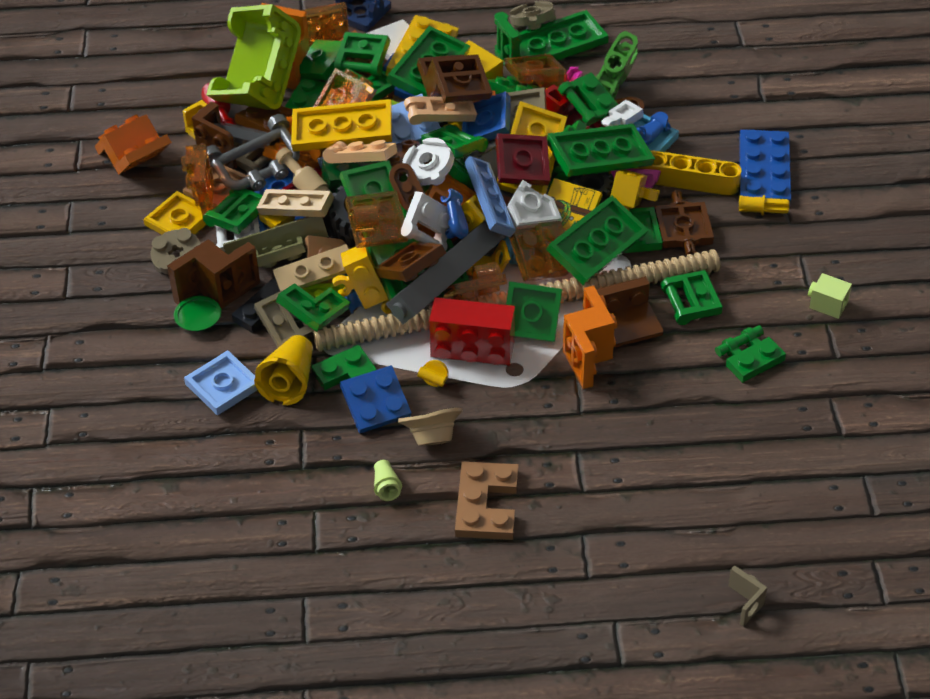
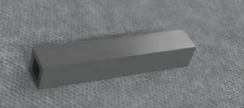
[386,219,506,324]

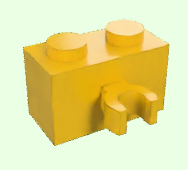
[610,169,660,211]
[332,243,388,309]

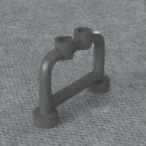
[201,114,301,191]

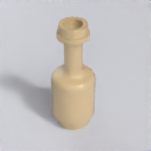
[276,147,330,191]

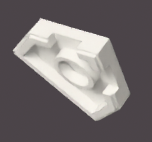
[507,180,562,234]

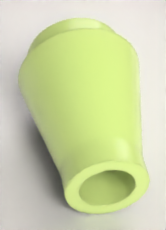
[374,460,402,501]

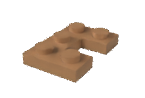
[455,461,518,540]

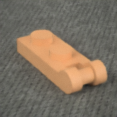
[404,96,477,125]
[323,140,398,163]

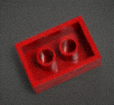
[429,297,515,366]

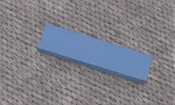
[464,156,516,237]

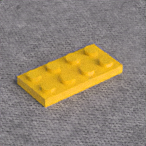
[386,15,459,75]
[291,99,392,152]
[496,101,567,195]

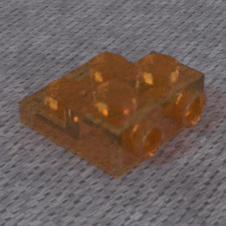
[505,54,567,90]
[313,68,377,107]
[181,144,214,217]
[509,221,570,282]

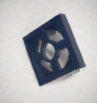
[329,0,392,32]

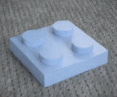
[184,350,257,415]

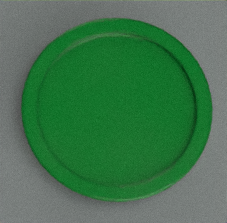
[174,296,221,331]

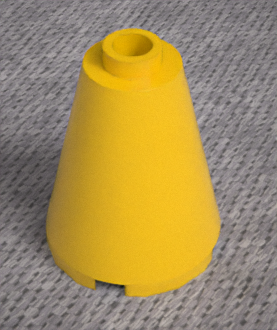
[254,335,313,406]

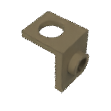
[728,566,767,627]

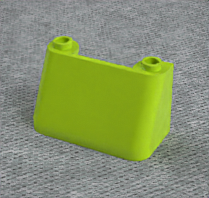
[206,4,301,110]

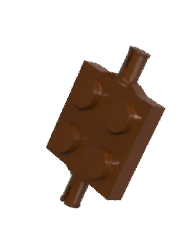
[655,190,714,256]

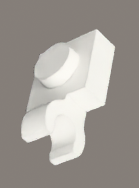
[601,100,644,127]

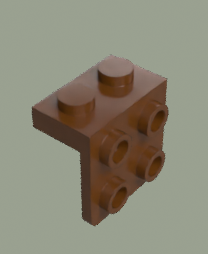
[192,101,237,170]

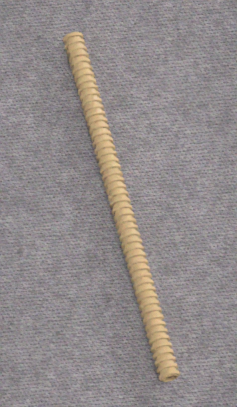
[313,249,720,352]

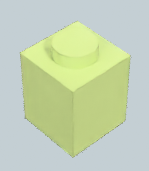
[808,273,852,319]

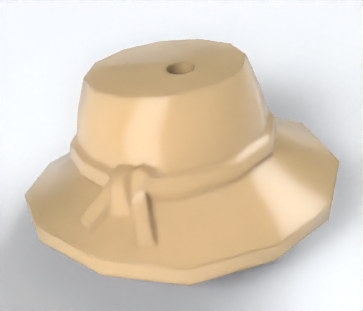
[398,408,463,446]

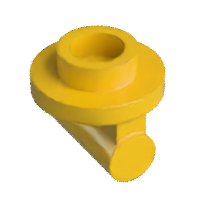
[417,360,449,387]

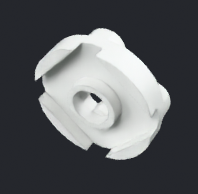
[402,138,455,186]

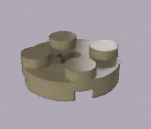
[510,1,556,30]
[151,228,201,275]

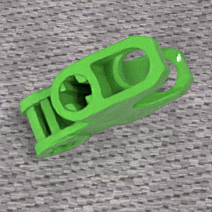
[596,31,638,99]

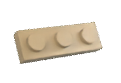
[257,189,334,217]

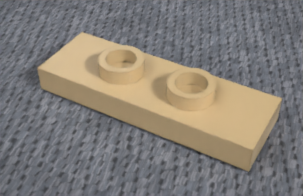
[273,244,349,291]

